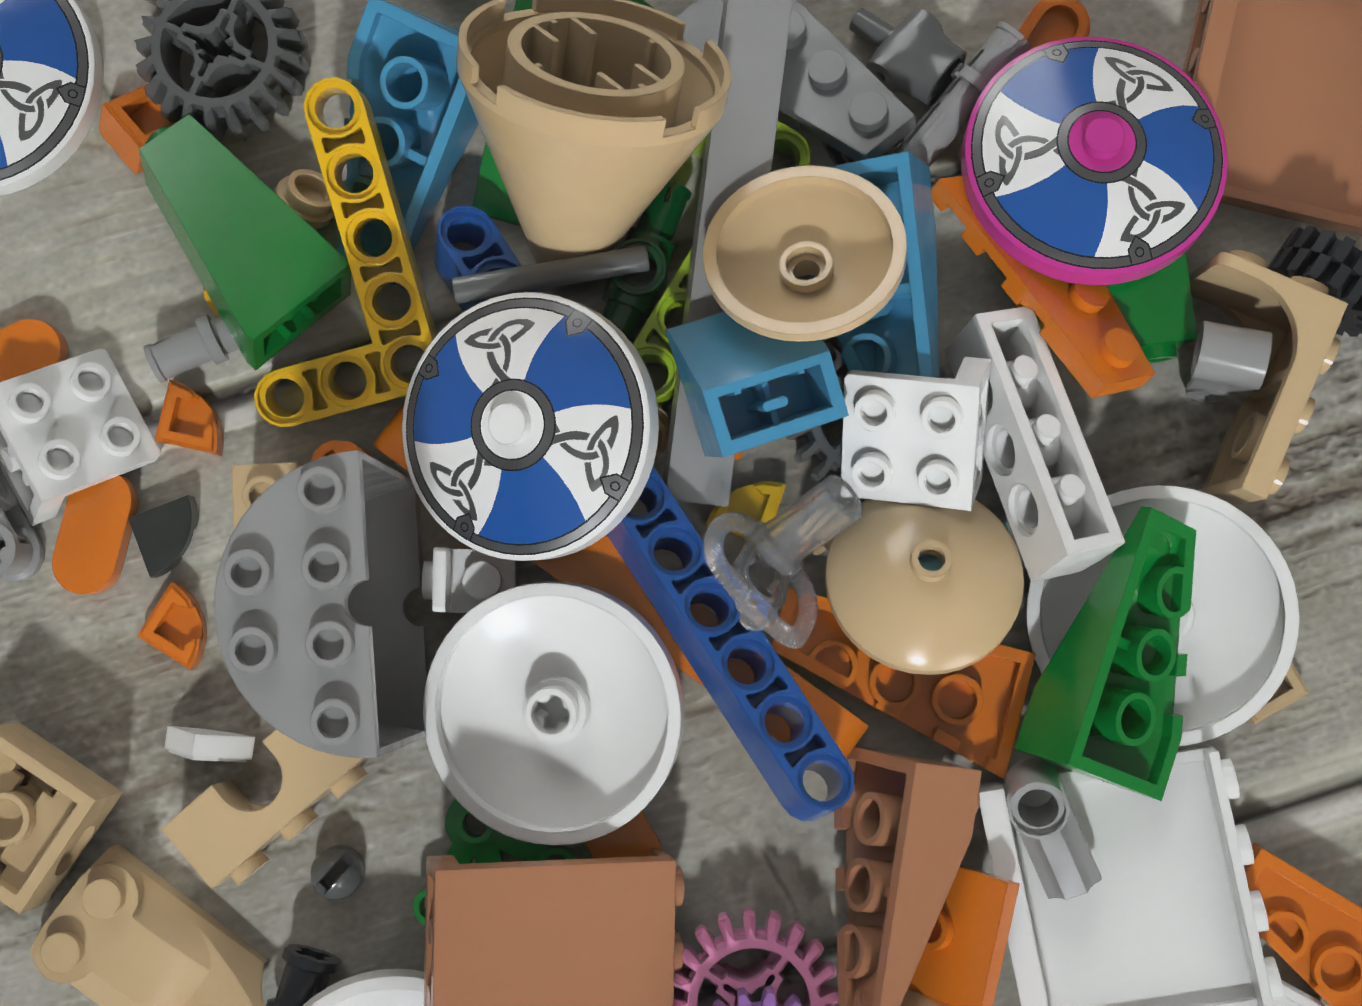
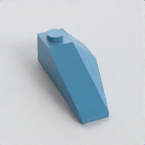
[337,0,479,285]
[809,151,940,378]

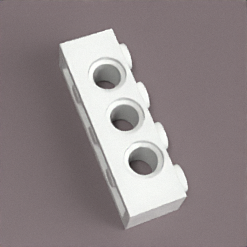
[945,306,1126,583]

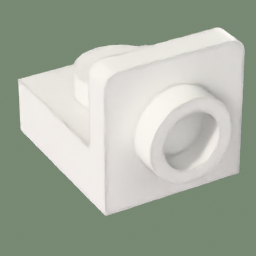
[422,547,518,613]

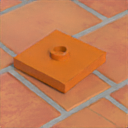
[908,865,1020,1006]

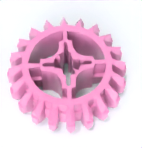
[673,907,838,1006]

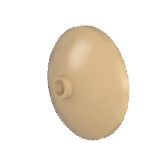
[703,166,907,342]
[825,499,1024,675]

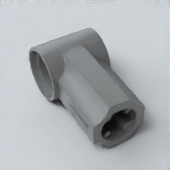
[1004,758,1102,900]

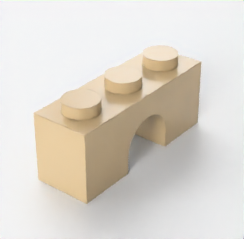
[161,729,369,889]

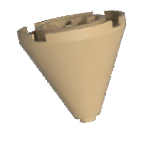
[456,0,732,263]

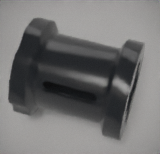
[266,944,341,1006]

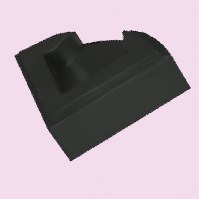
[128,495,198,578]

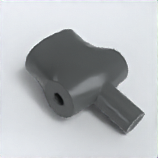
[849,8,967,106]

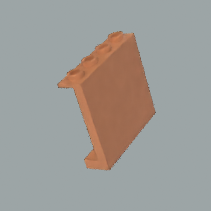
[1183,0,1362,237]
[424,848,685,1006]

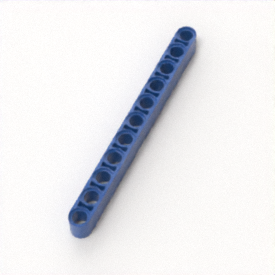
[434,205,854,821]

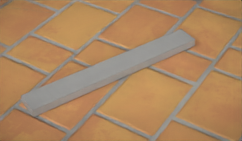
[663,0,793,507]

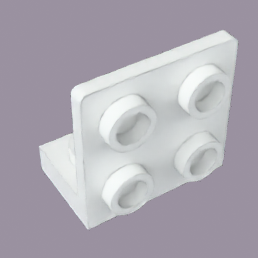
[0,348,161,526]
[841,357,991,511]

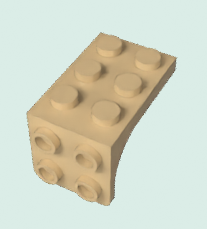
[1189,250,1348,506]

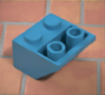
[665,311,849,458]

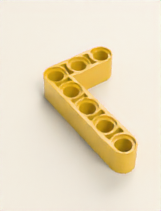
[254,77,437,427]

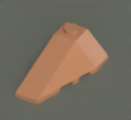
[834,746,982,1006]

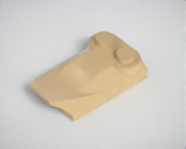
[29,844,268,1006]

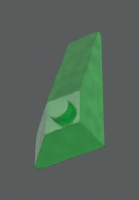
[1014,506,1196,801]

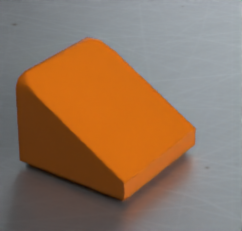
[99,84,176,174]

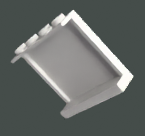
[979,744,1284,1006]

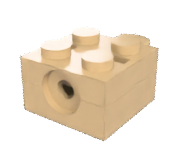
[0,722,123,914]

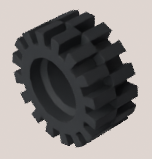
[1267,226,1362,337]

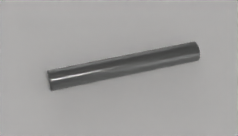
[451,245,649,304]

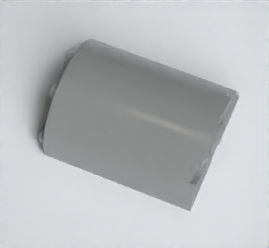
[214,450,430,758]

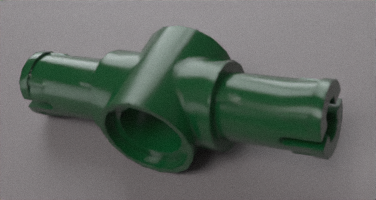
[602,180,692,342]

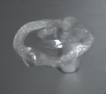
[703,475,863,649]

